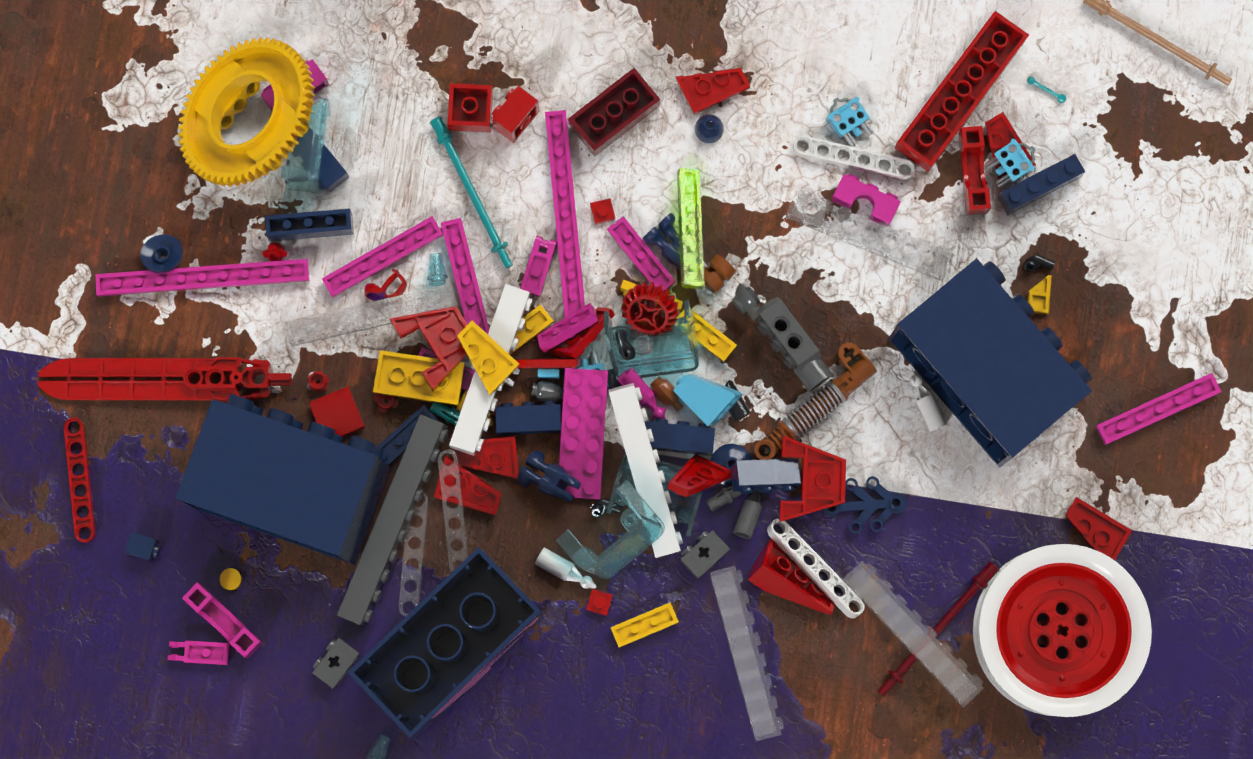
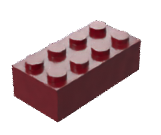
[568,68,661,157]

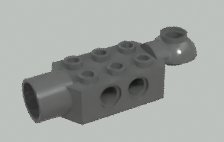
[731,283,833,392]

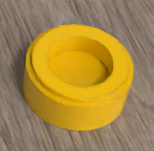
[220,568,242,590]

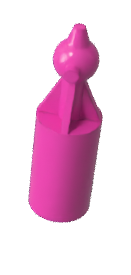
[618,367,666,420]

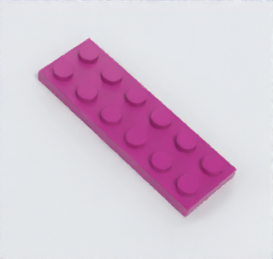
[559,368,608,499]

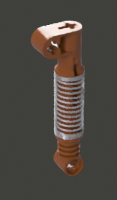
[753,342,877,460]

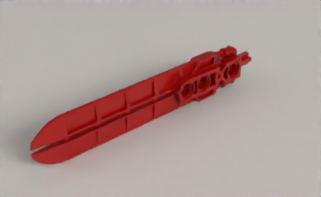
[37,357,292,401]

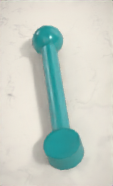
[1027,76,1066,103]

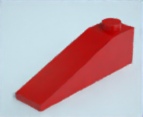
[748,539,835,615]

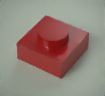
[590,198,616,225]
[586,589,613,616]

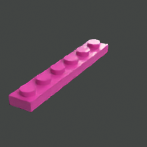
[322,216,443,298]
[441,218,490,334]
[1096,373,1222,445]

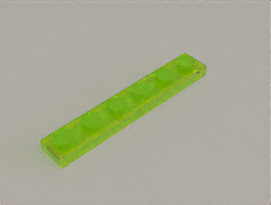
[677,168,705,289]

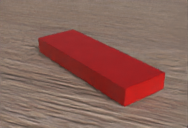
[516,358,581,368]

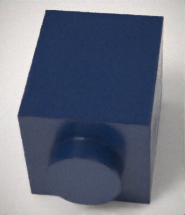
[124,532,161,562]

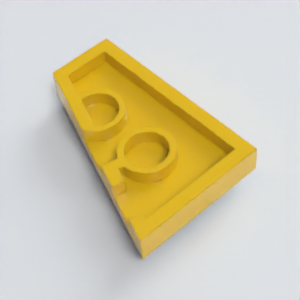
[457,320,519,396]

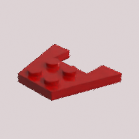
[390,306,468,392]
[779,436,846,522]

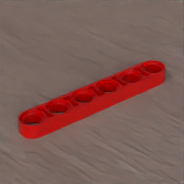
[64,417,96,543]

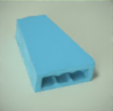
[673,374,743,426]

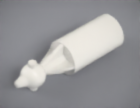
[910,370,948,433]
[535,547,596,589]

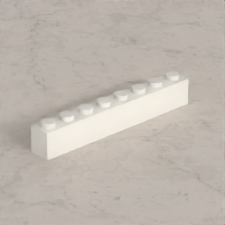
[449,284,533,456]
[609,383,683,558]

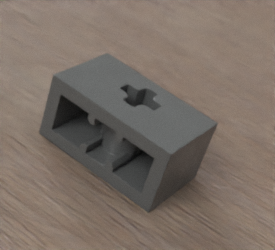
[680,530,730,580]
[313,638,361,689]

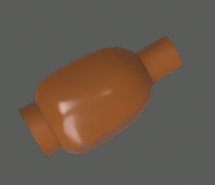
[650,376,683,412]

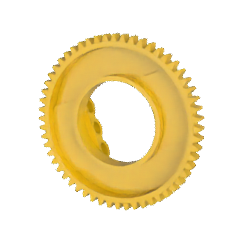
[178,37,315,187]

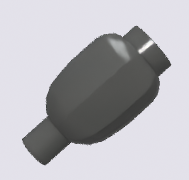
[531,381,564,402]

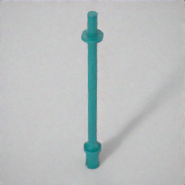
[430,116,513,269]

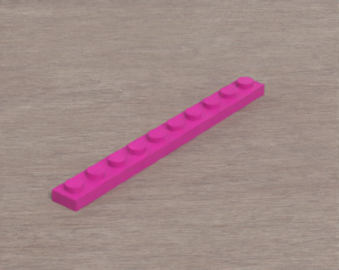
[545,110,585,318]
[95,259,310,297]

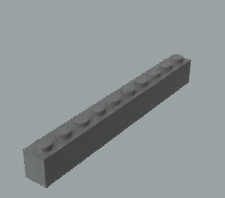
[337,414,449,626]

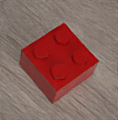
[447,83,493,133]
[492,85,540,143]

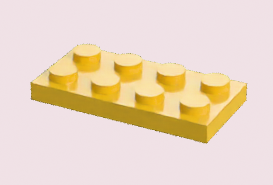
[373,350,465,406]

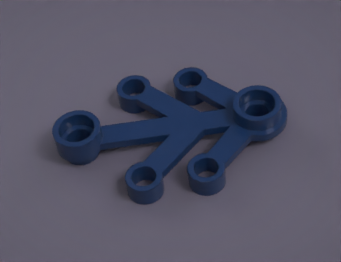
[822,476,906,534]

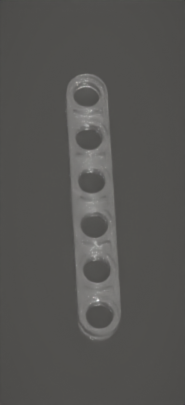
[438,449,469,572]
[399,493,429,617]

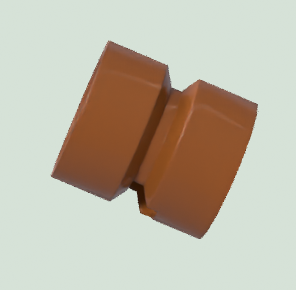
[696,254,736,294]

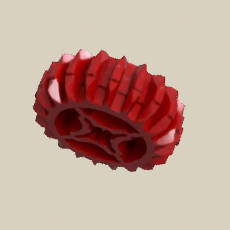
[621,282,679,338]

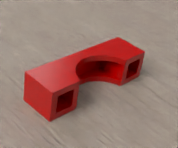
[958,126,991,215]

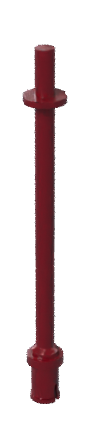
[878,561,1000,697]

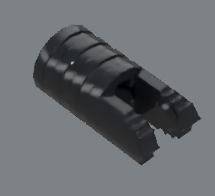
[725,380,751,422]

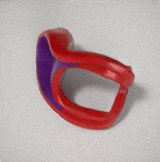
[364,269,407,303]

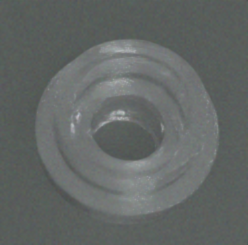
[634,335,655,355]

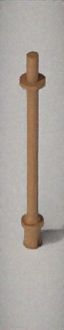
[1083,0,1232,86]

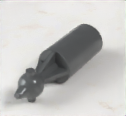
[733,491,762,539]

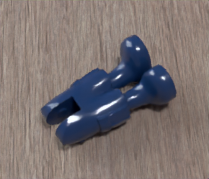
[642,213,703,276]
[517,450,581,502]

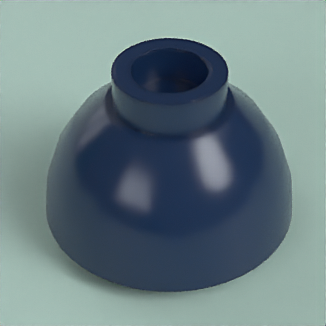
[695,114,724,143]

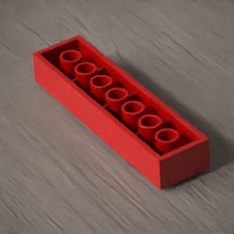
[895,11,1029,173]

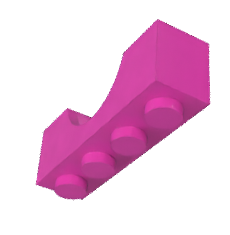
[182,582,263,659]

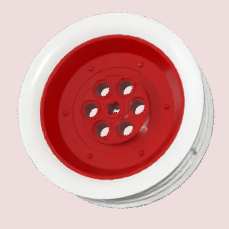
[973,544,1152,717]

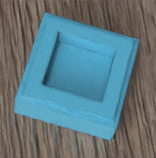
[538,368,560,380]

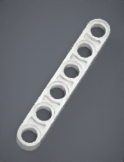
[793,136,915,180]
[767,519,865,618]

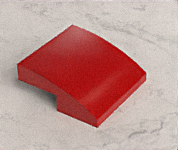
[309,386,365,437]

